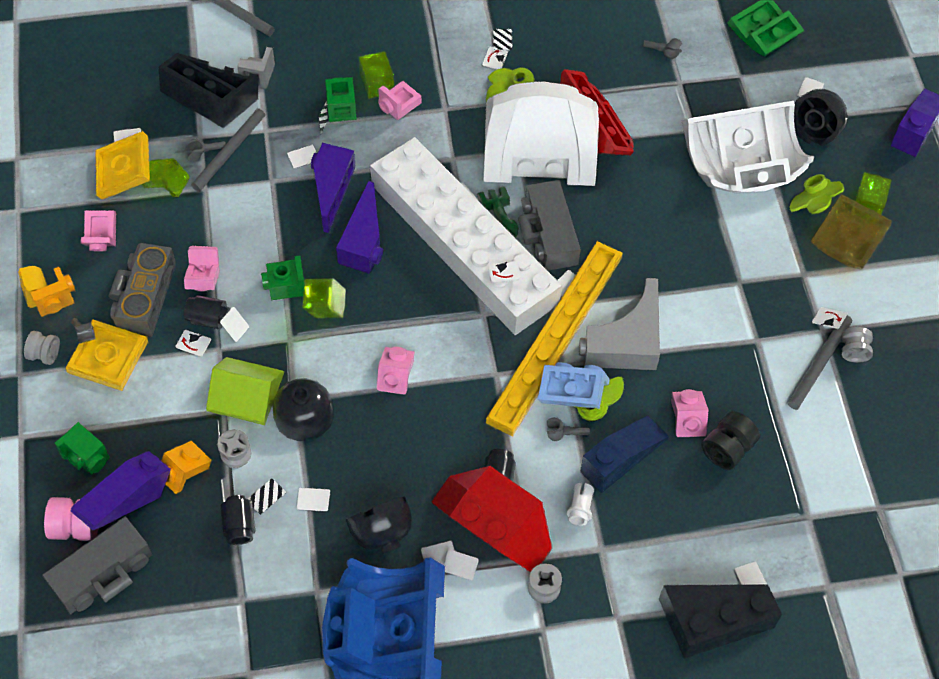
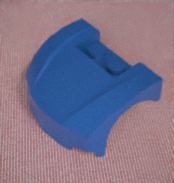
[322,557,445,679]

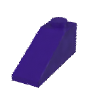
[891,88,939,157]
[311,143,356,233]
[336,181,383,274]
[70,451,171,531]

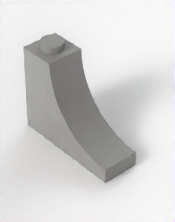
[579,278,660,370]

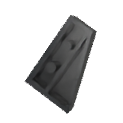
[158,53,258,128]
[659,584,782,659]

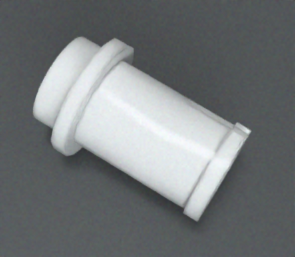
[567,483,594,526]

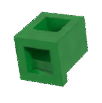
[325,77,357,122]
[261,256,306,301]
[55,422,110,475]

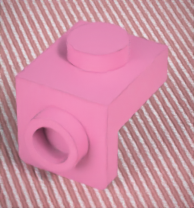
[378,81,422,120]
[81,211,116,251]
[184,246,220,292]
[377,347,415,395]
[671,389,709,437]

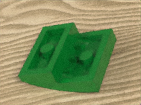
[727,0,804,57]

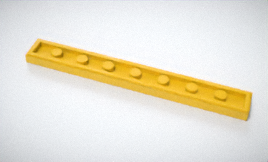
[486,241,623,437]

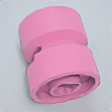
[44,497,99,541]

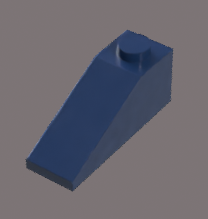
[580,416,669,493]

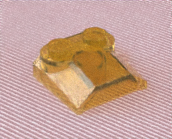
[811,194,892,270]

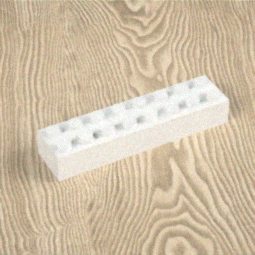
[370,137,562,335]

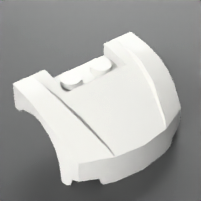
[484,82,599,186]
[682,101,814,193]

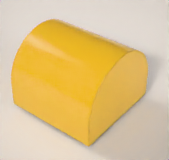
[18,266,48,308]

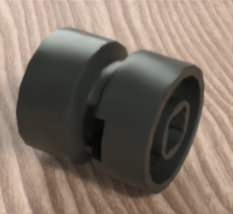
[701,411,760,470]

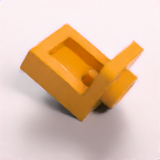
[30,267,76,317]
[161,441,212,494]

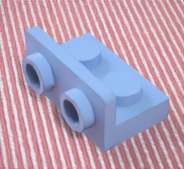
[538,362,610,409]

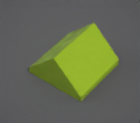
[206,357,284,425]

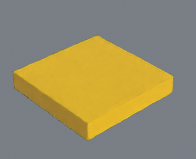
[96,131,150,200]
[65,319,148,391]

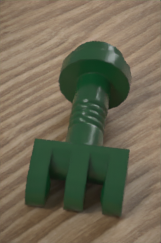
[477,186,519,238]

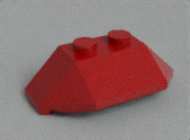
[560,69,634,156]
[432,466,553,572]

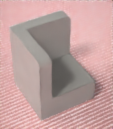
[237,47,275,89]

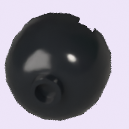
[794,89,848,146]
[273,378,334,441]
[346,496,412,554]

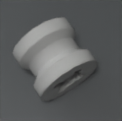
[842,327,873,363]
[24,330,60,365]
[217,429,252,468]
[528,563,562,604]

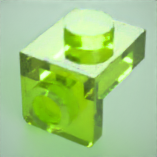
[141,158,190,197]

